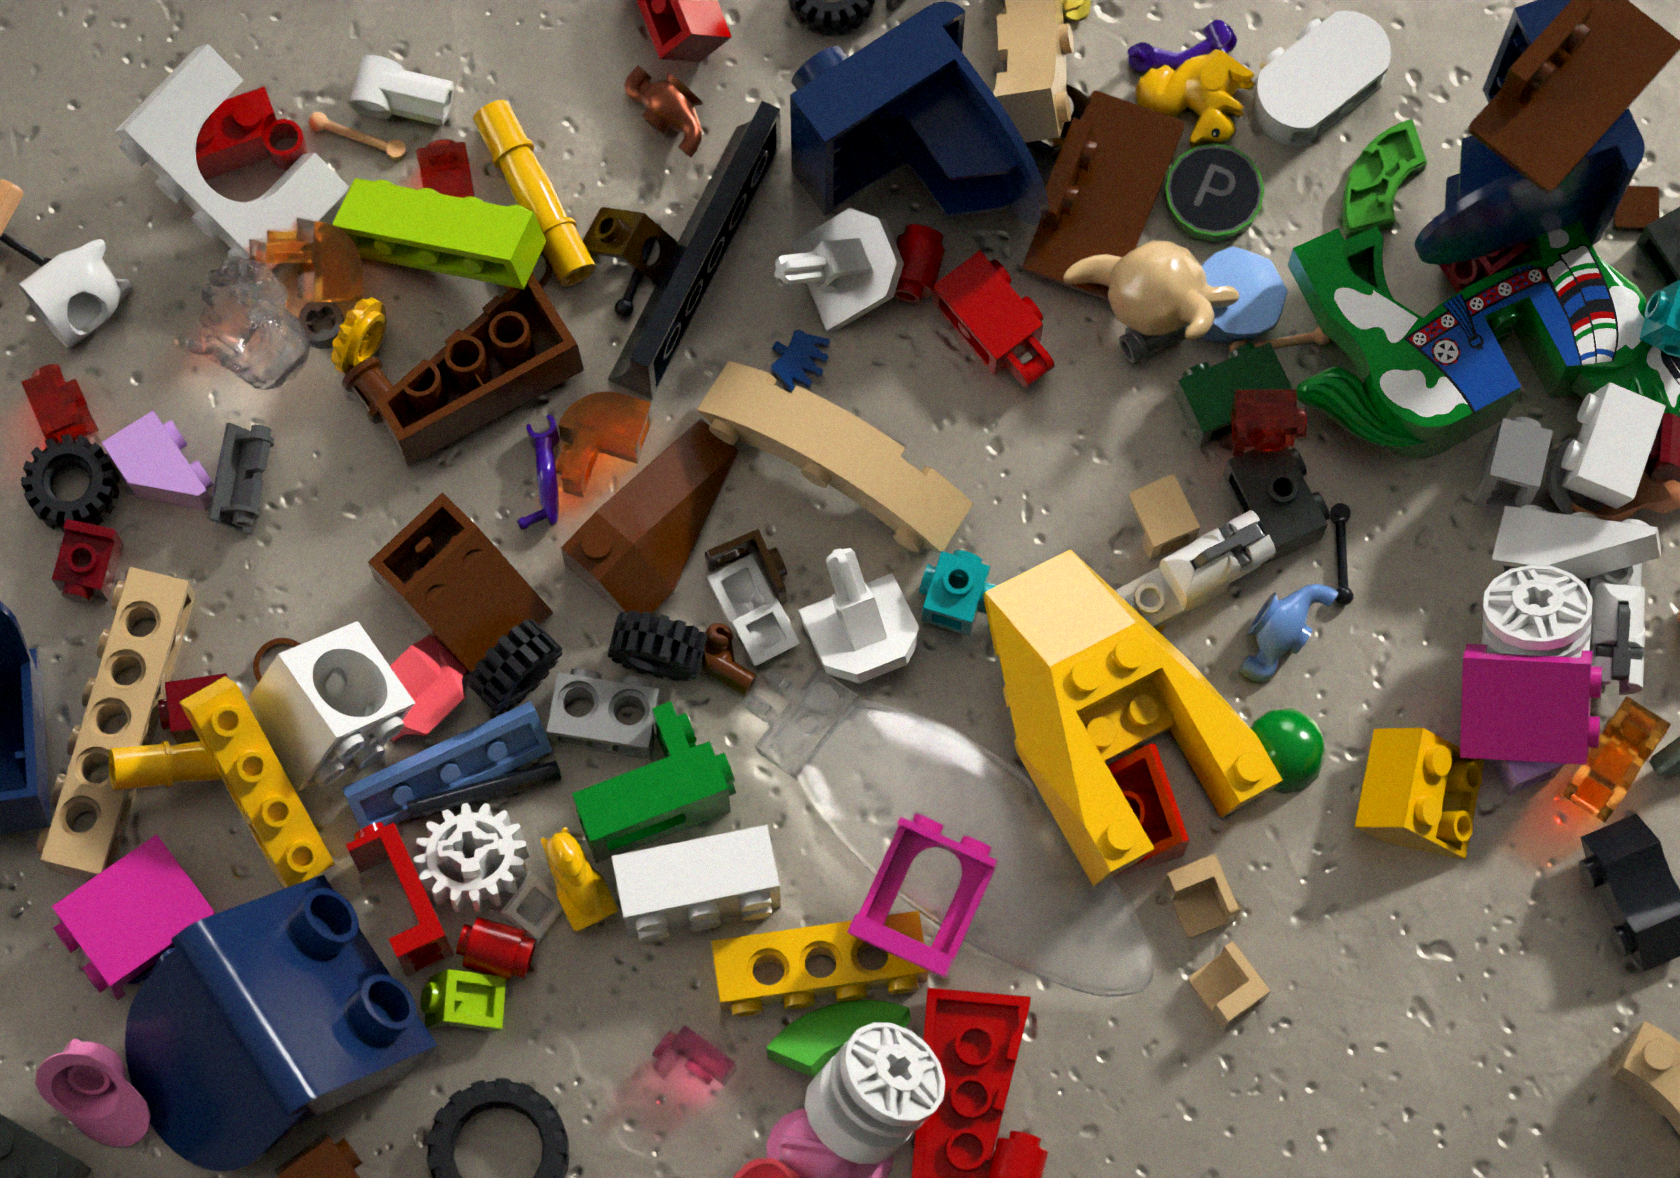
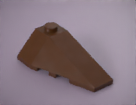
[561,418,738,615]

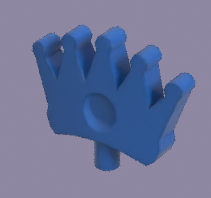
[770,330,830,393]

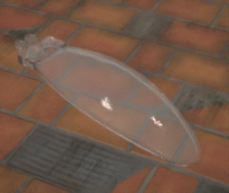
[742,668,1154,997]

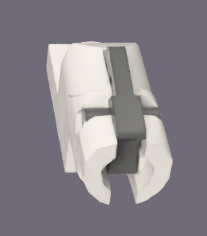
[1115,510,1276,629]
[1587,563,1645,695]

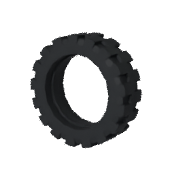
[427,1078,569,1178]

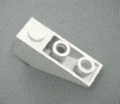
[1492,505,1661,580]

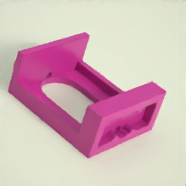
[847,813,998,979]

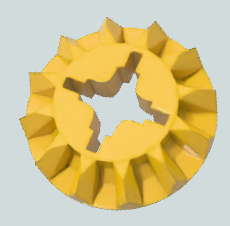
[331,297,387,374]

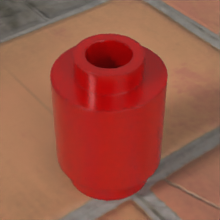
[894,224,945,303]
[456,917,537,980]
[987,1131,1049,1178]

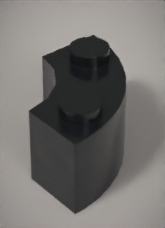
[1579,813,1680,972]

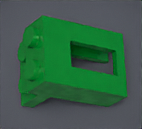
[572,701,736,863]

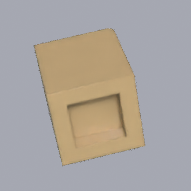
[1129,474,1200,561]
[1163,854,1240,939]
[1188,941,1270,1030]

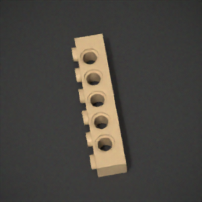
[37,567,196,880]

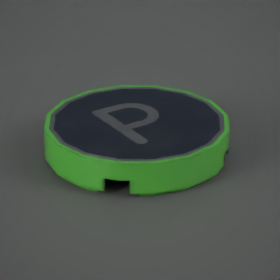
[1164,143,1264,242]

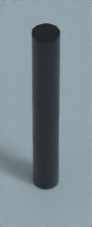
[406,760,561,821]

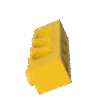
[179,676,335,888]
[711,911,929,1017]

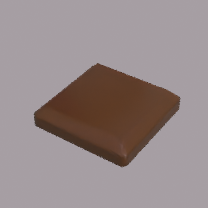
[1614,186,1659,230]

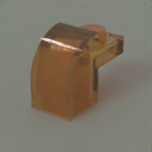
[249,217,362,302]
[556,391,653,498]
[1561,696,1671,823]

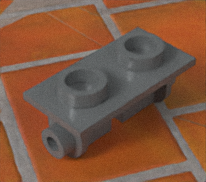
[207,422,275,534]

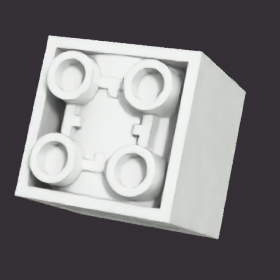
[246,621,415,791]

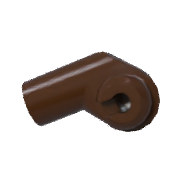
[702,623,757,697]

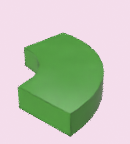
[1342,119,1427,239]
[766,1000,911,1077]

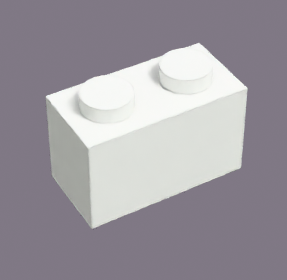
[1561,382,1666,509]

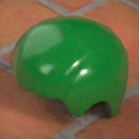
[1251,708,1325,793]

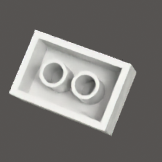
[611,825,781,942]

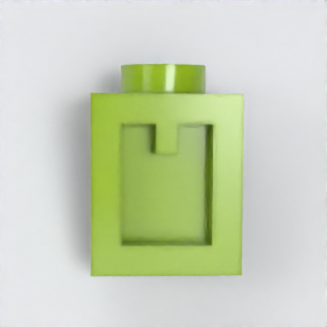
[420,969,506,1032]

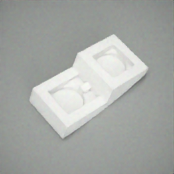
[705,554,800,667]

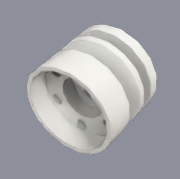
[1482,565,1593,657]
[805,1022,945,1164]

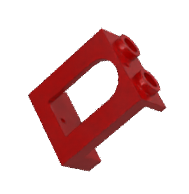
[345,822,454,977]

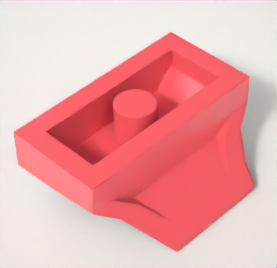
[390,634,468,745]

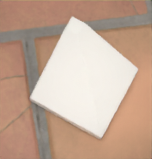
[489,870,563,944]

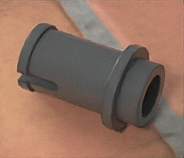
[1119,326,1186,364]

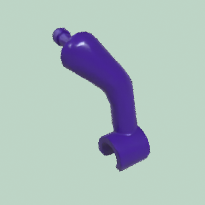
[1128,20,1237,72]
[517,415,560,530]

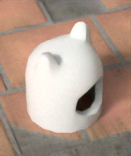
[18,239,132,349]

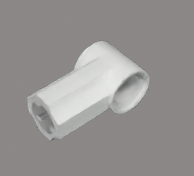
[348,55,454,126]

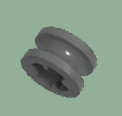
[298,299,344,349]

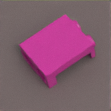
[1460,644,1602,765]
[52,834,216,1001]

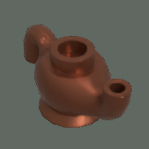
[624,65,703,158]

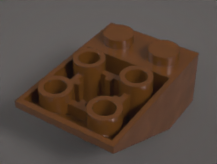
[368,492,553,673]

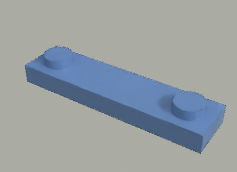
[342,701,553,829]

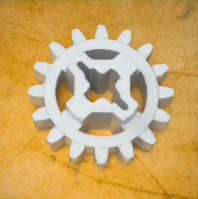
[414,802,529,913]

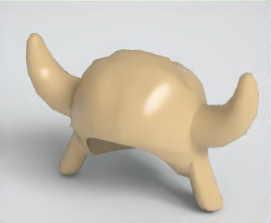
[1063,240,1239,340]

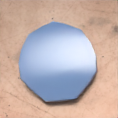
[1201,246,1288,343]

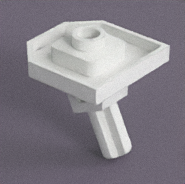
[774,208,904,332]
[798,548,922,684]

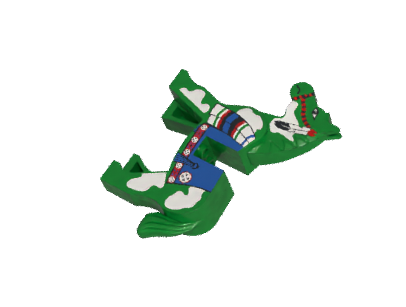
[1288,221,1680,458]

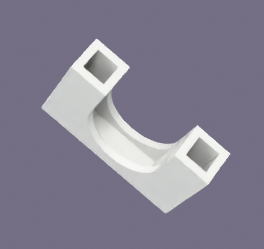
[114,44,350,274]

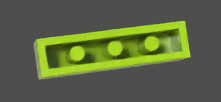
[331,178,546,289]

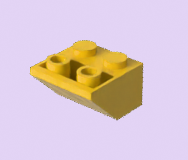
[1355,727,1484,859]

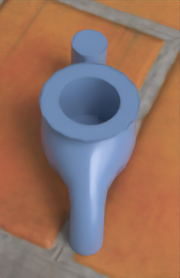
[1238,584,1338,682]

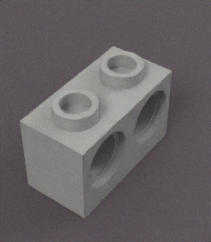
[1474,417,1553,512]
[546,668,661,760]

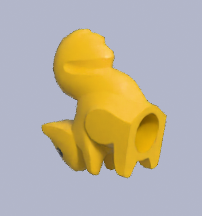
[1135,49,1255,148]
[540,827,619,932]

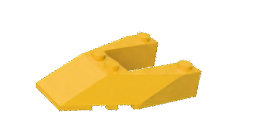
[983,549,1283,886]

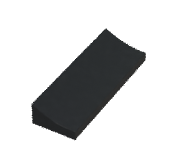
[608,101,781,400]

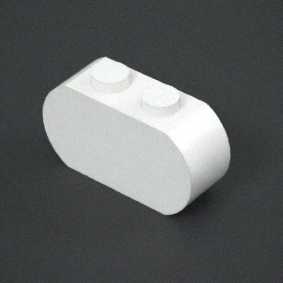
[1252,11,1391,147]

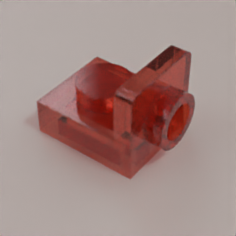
[416,139,475,198]

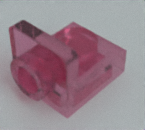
[652,1025,737,1087]

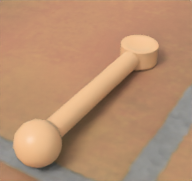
[308,112,406,161]
[1228,326,1331,352]

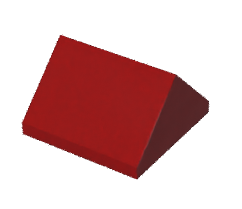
[1107,743,1189,879]

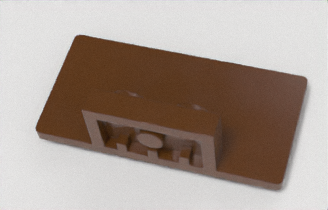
[1468,0,1680,195]
[1023,91,1185,301]

